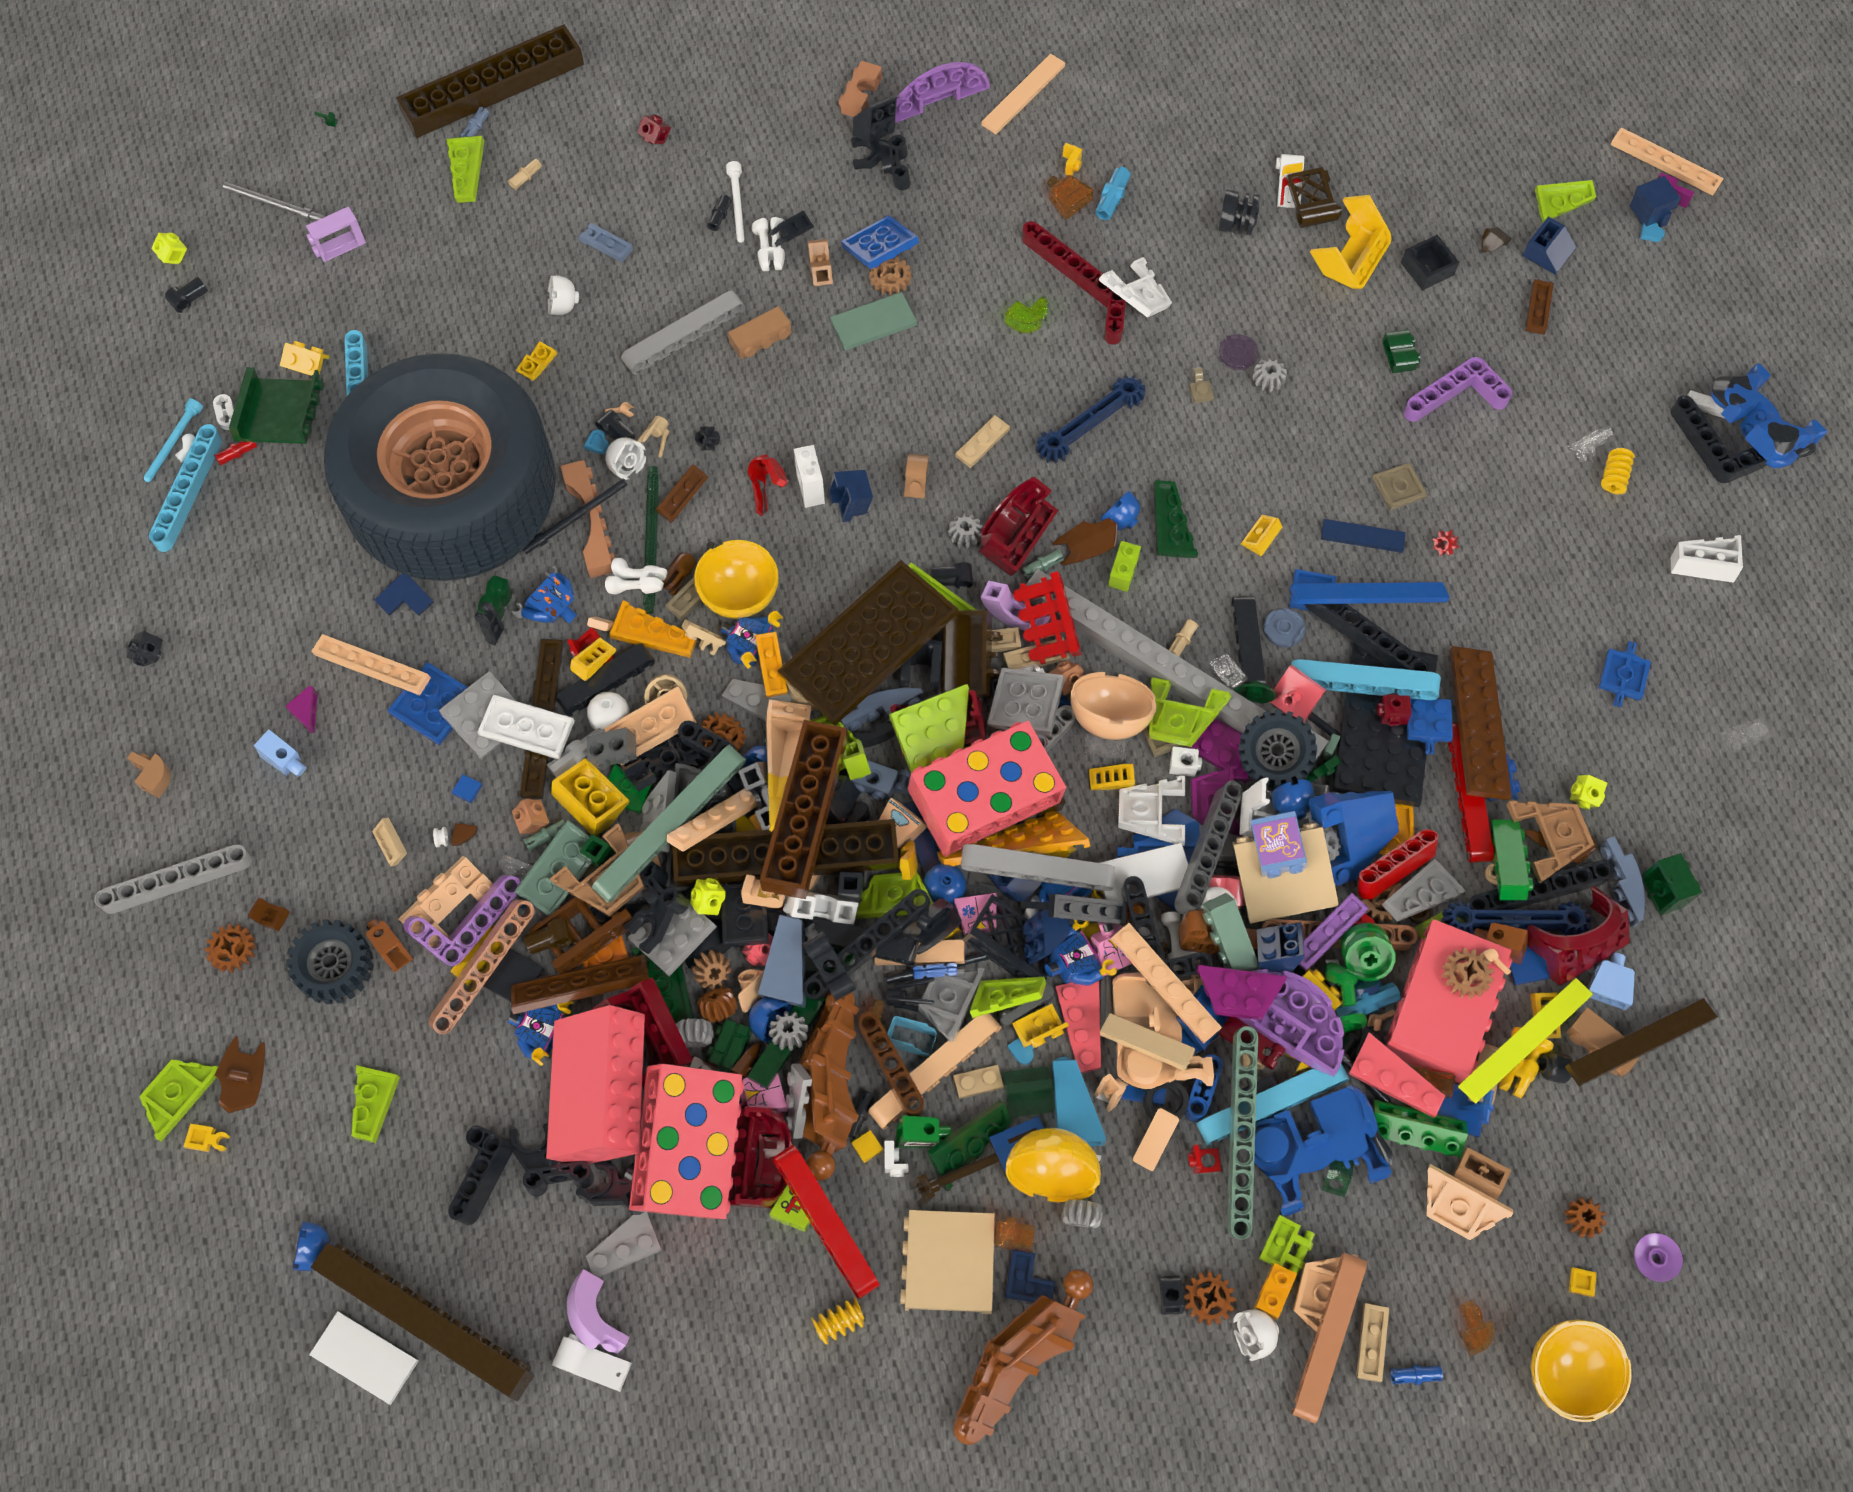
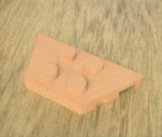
[1427,1164,1513,1240]
[1293,1254,1358,1332]

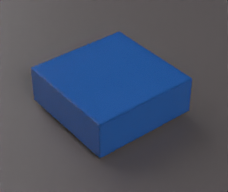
[452,774,483,803]

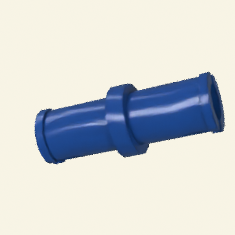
[1390,1365,1443,1385]

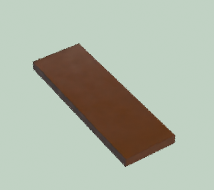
[511,954,649,1014]

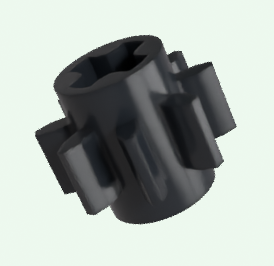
[695,426,720,451]

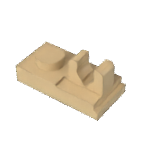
[681,619,726,655]

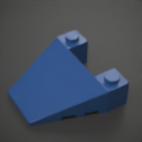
[1309,791,1399,887]

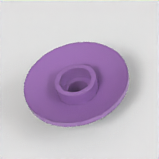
[1634,1233,1683,1282]

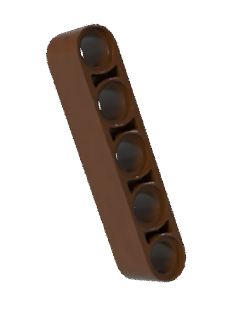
[858,1012,924,1117]

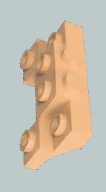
[398,856,493,946]

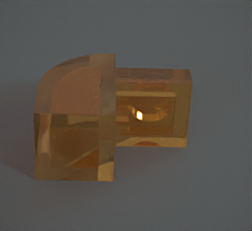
[994,1217,1035,1253]

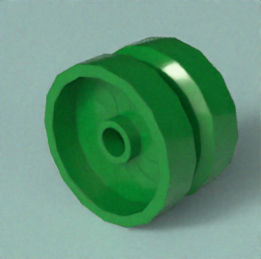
[1341,923,1395,981]

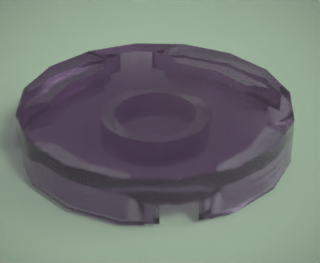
[1218,334,1258,370]

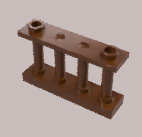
[529,897,632,974]

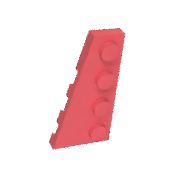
[1055,981,1101,1073]
[1348,1033,1445,1118]

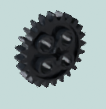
[639,723,706,778]

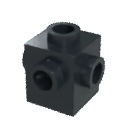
[126,631,163,667]

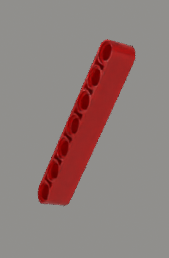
[1448,722,1494,863]
[772,1144,879,1300]

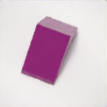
[285,686,318,733]

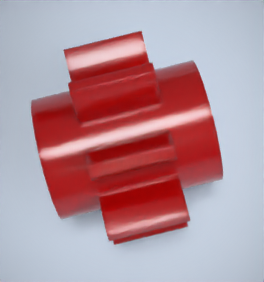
[1432,530,1459,556]

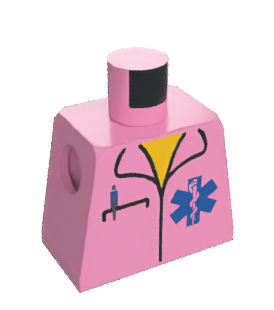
[954,893,997,936]
[1091,922,1132,976]
[739,1074,788,1113]

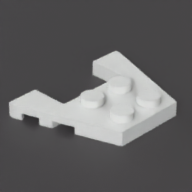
[1099,257,1172,317]
[1118,776,1185,846]

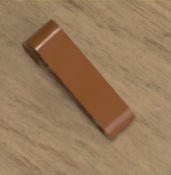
[1178,910,1258,958]

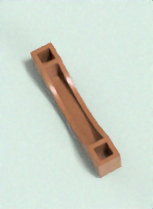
[561,460,615,578]

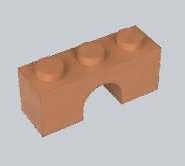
[839,61,882,117]

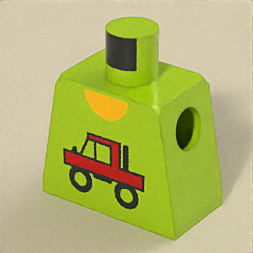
[769,1185,811,1232]

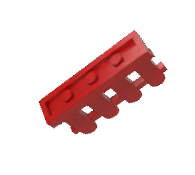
[1013,571,1082,665]

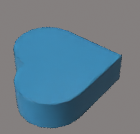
[1640,223,1665,242]
[584,430,609,454]
[1007,1038,1034,1065]

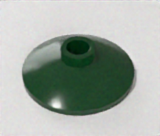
[1233,681,1276,704]

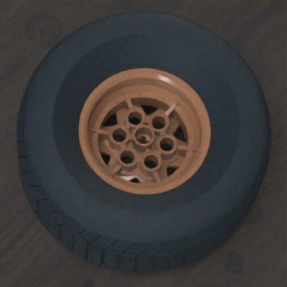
[324,353,556,581]

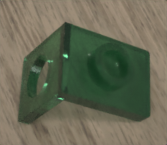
[1322,1160,1354,1197]

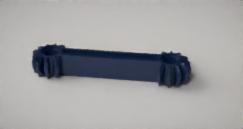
[1036,375,1145,464]
[1441,900,1592,936]

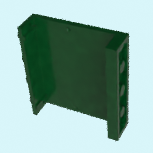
[229,367,324,444]

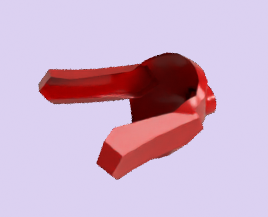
[747,454,789,516]

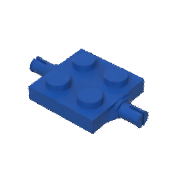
[1598,641,1651,707]
[1407,698,1453,755]

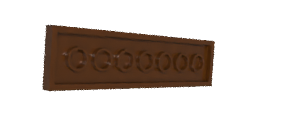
[1449,646,1512,800]

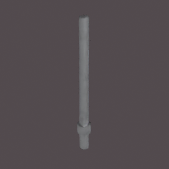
[223,182,326,221]

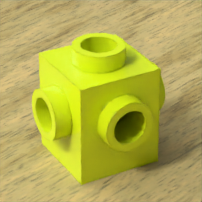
[152,233,187,264]
[1570,775,1607,810]
[690,878,726,915]

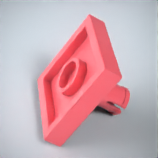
[1270,665,1326,722]

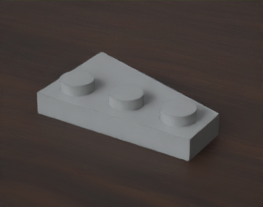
[785,1064,812,1139]

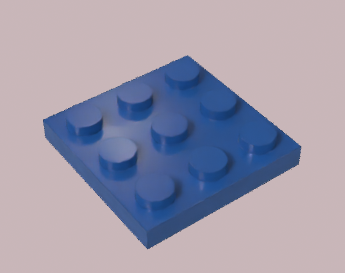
[841,215,919,269]
[387,662,468,746]

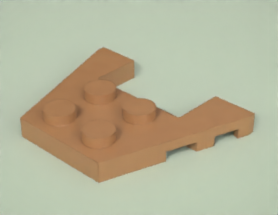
[1506,801,1594,883]
[550,823,644,916]

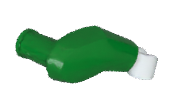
[1324,959,1358,1007]

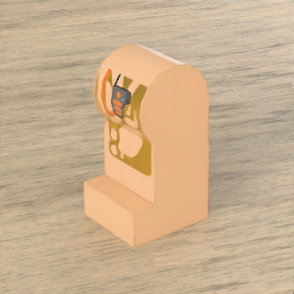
[741,875,785,908]

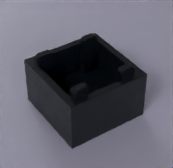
[1401,234,1459,291]

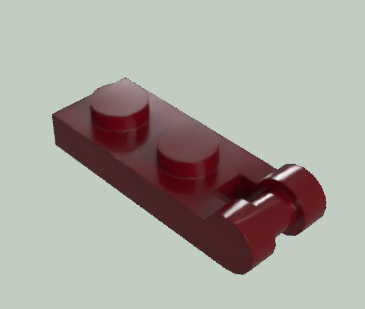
[1218,1016,1286,1070]

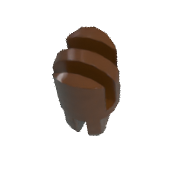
[662,552,695,596]

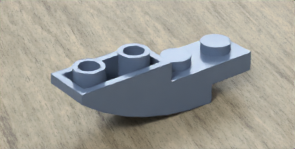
[841,688,923,732]
[1601,836,1645,927]

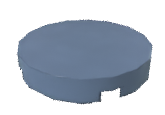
[1263,608,1306,648]

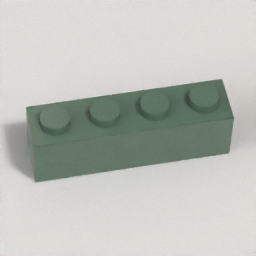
[1202,893,1261,972]

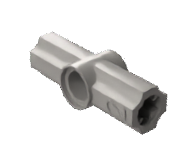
[547,728,604,778]

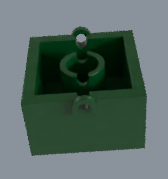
[1641,853,1702,916]

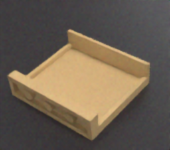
[1232,822,1339,923]
[901,1210,995,1314]

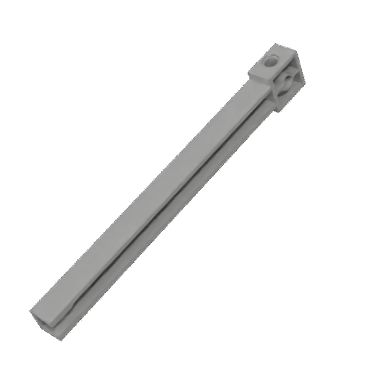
[1026,569,1328,766]

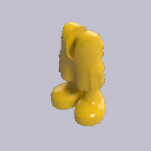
[1499,1027,1554,1098]

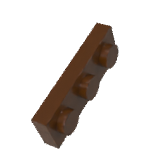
[1525,279,1554,335]
[655,464,708,523]

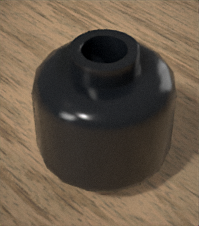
[1539,1051,1573,1083]

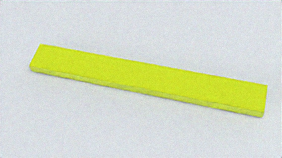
[1458,978,1593,1104]

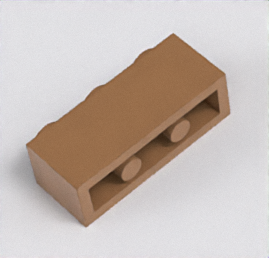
[728,306,792,359]
[1566,1007,1640,1077]

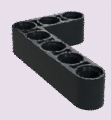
[1671,395,1767,484]
[678,720,736,821]
[1121,876,1212,987]

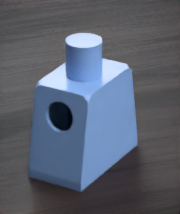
[254,729,306,777]
[1587,953,1635,1010]

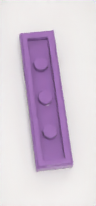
[1299,893,1369,972]

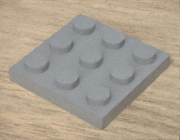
[987,668,1065,736]
[439,671,516,760]
[628,902,717,976]

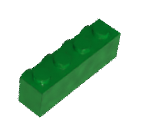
[1490,819,1533,900]
[1372,1100,1468,1157]

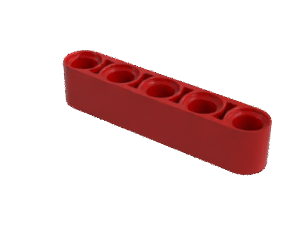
[1357,829,1439,899]

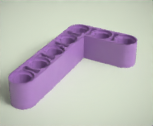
[1404,357,1512,421]
[403,874,521,966]

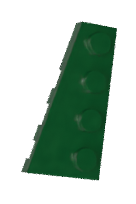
[1153,480,1198,558]
[632,947,694,1024]
[927,1100,1012,1191]

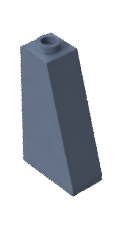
[758,913,806,1008]

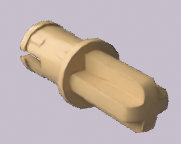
[508,159,542,190]
[1169,619,1198,656]

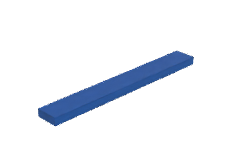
[1290,582,1450,604]

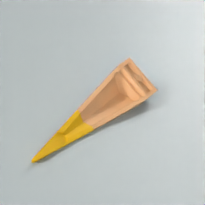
[766,699,812,832]

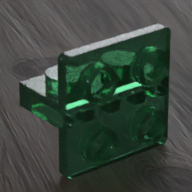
[1003,1067,1055,1118]

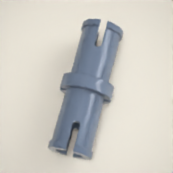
[461,107,489,137]

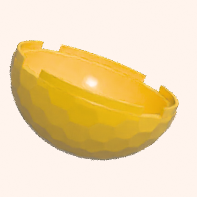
[695,540,779,619]
[1006,1128,1101,1202]
[1530,1319,1631,1422]

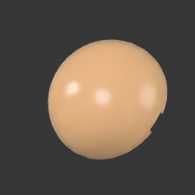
[1071,672,1156,740]

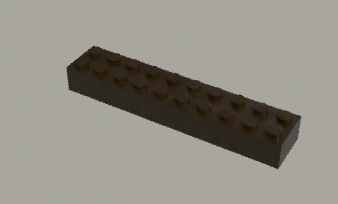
[396,24,584,138]
[672,819,899,887]
[310,1242,534,1402]

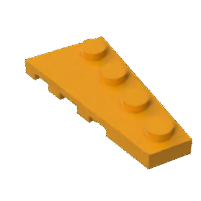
[610,600,697,658]

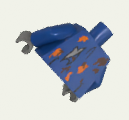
[511,566,577,624]

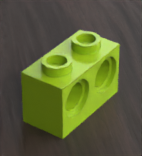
[1108,541,1141,592]

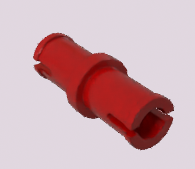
[214,441,257,466]

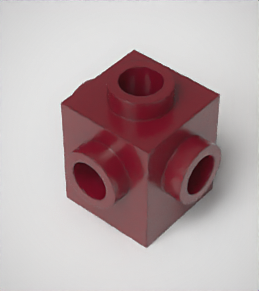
[637,114,671,144]
[1377,693,1412,726]

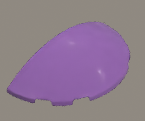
[895,62,990,123]
[1237,969,1344,1077]

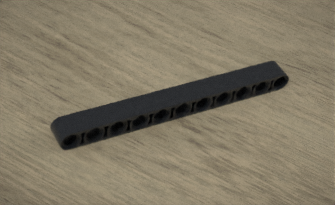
[685,891,920,965]

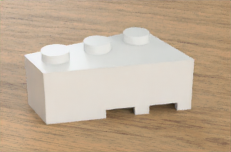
[1671,535,1743,583]

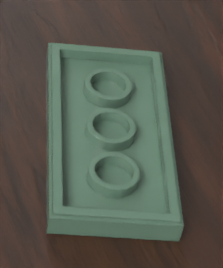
[830,292,917,351]
[514,820,590,917]

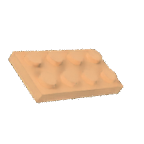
[604,687,697,765]

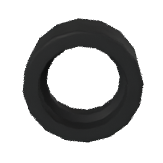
[1143,1080,1189,1120]

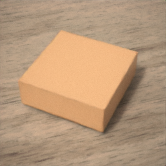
[587,616,614,631]

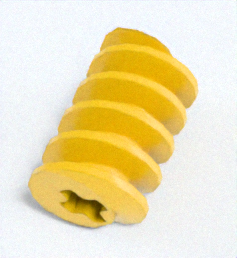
[1601,448,1635,495]
[811,1297,864,1345]

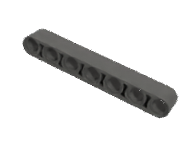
[1174,781,1243,915]

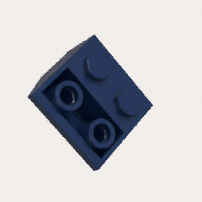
[1522,216,1576,275]
[1023,910,1069,965]
[1256,922,1305,972]

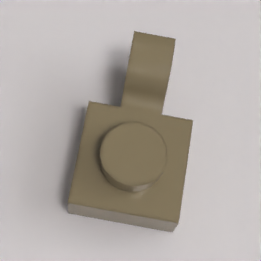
[1189,367,1214,404]

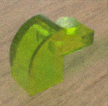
[1005,296,1048,333]

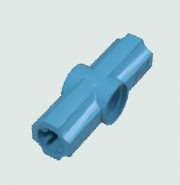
[1095,166,1131,220]
[1335,982,1401,1017]

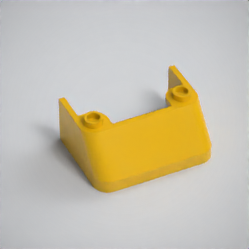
[1310,195,1391,289]

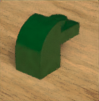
[579,835,616,869]

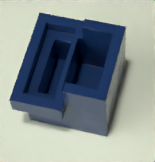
[1630,176,1681,227]
[828,470,873,522]
[987,874,1042,902]

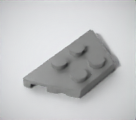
[640,770,676,852]
[918,968,985,1042]

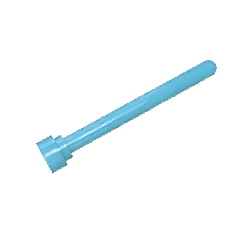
[144,398,203,482]

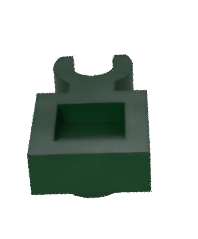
[1306,755,1341,782]

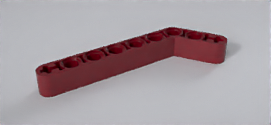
[1022,221,1126,345]

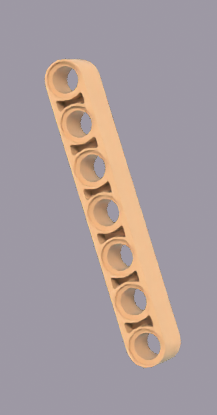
[868,1013,1002,1130]

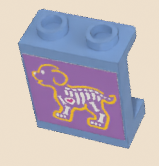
[1250,811,1307,878]

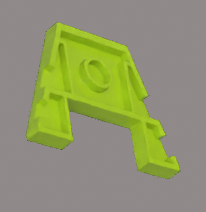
[1149,677,1231,747]

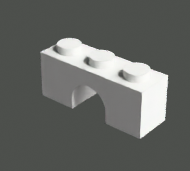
[783,892,858,925]

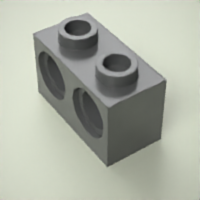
[587,727,637,769]

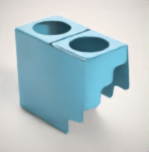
[888,1016,937,1058]

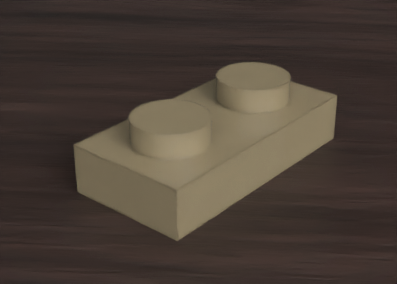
[666,577,702,621]

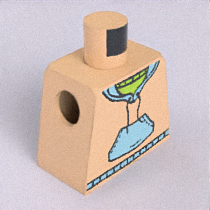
[879,798,928,849]

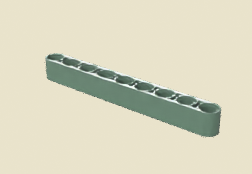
[592,745,746,903]
[1227,1026,1258,1240]

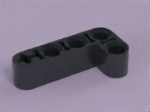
[448,1125,513,1225]

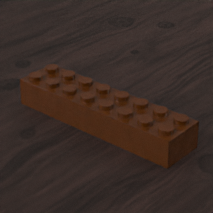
[760,720,848,900]

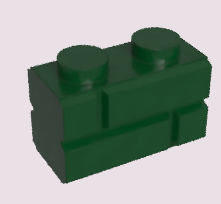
[706,1019,752,1073]

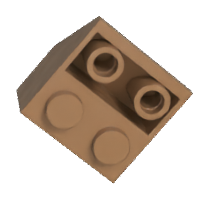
[1451,1147,1511,1200]

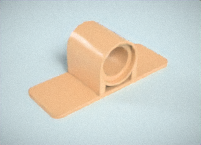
[738,969,765,1013]
[1133,1108,1179,1171]

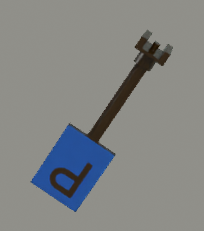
[909,1116,1044,1206]

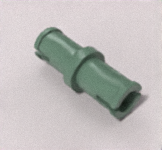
[1021,549,1064,580]
[524,819,565,852]

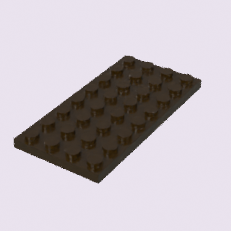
[777,560,959,726]

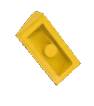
[1241,515,1282,556]

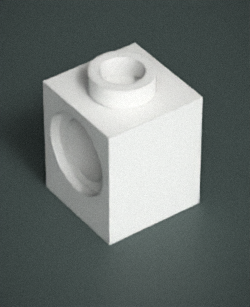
[1169,747,1202,777]

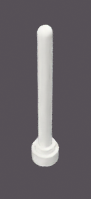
[726,161,744,243]

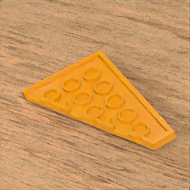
[937,811,1090,866]

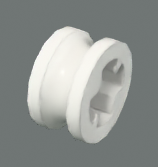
[433,827,448,848]

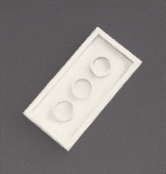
[477,694,574,759]
[1101,843,1188,902]
[309,1312,418,1405]

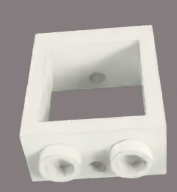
[794,445,825,508]

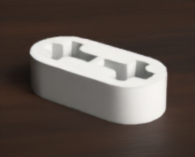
[213,394,234,430]

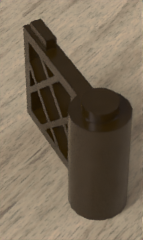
[1286,167,1342,228]

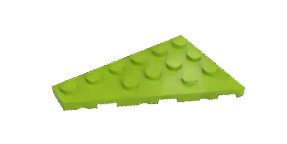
[889,684,969,774]

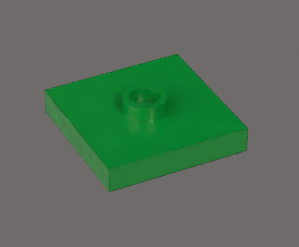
[608,764,655,814]

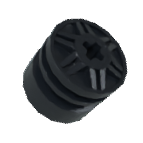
[1219,189,1260,236]

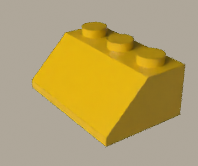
[551,758,629,836]

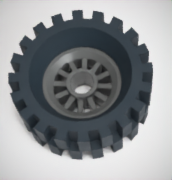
[1239,710,1317,790]
[286,919,374,1004]

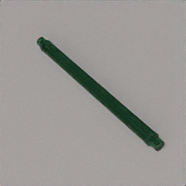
[643,466,659,614]

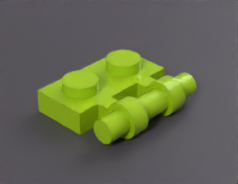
[1259,1215,1315,1276]

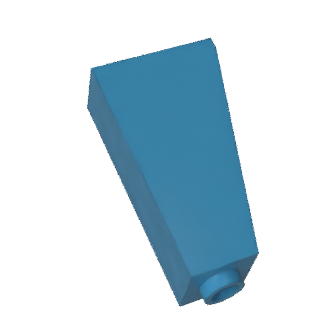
[1052,1057,1106,1146]

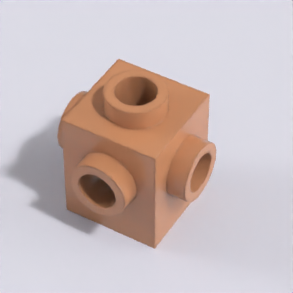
[1048,661,1084,695]
[512,798,549,834]

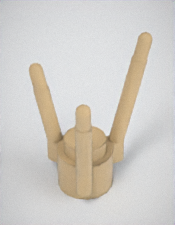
[637,416,670,458]

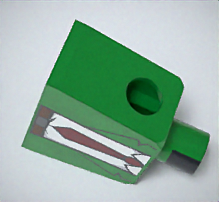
[896,1116,951,1148]

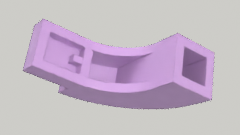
[981,581,1052,631]
[567,1269,630,1354]

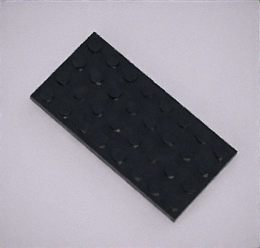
[1333,642,1438,808]

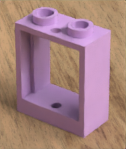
[306,206,366,262]

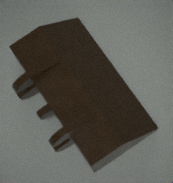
[941,610,1003,699]

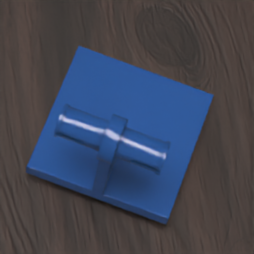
[1437,1080,1494,1138]

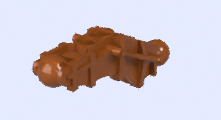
[799,992,859,1181]
[953,1269,1094,1445]

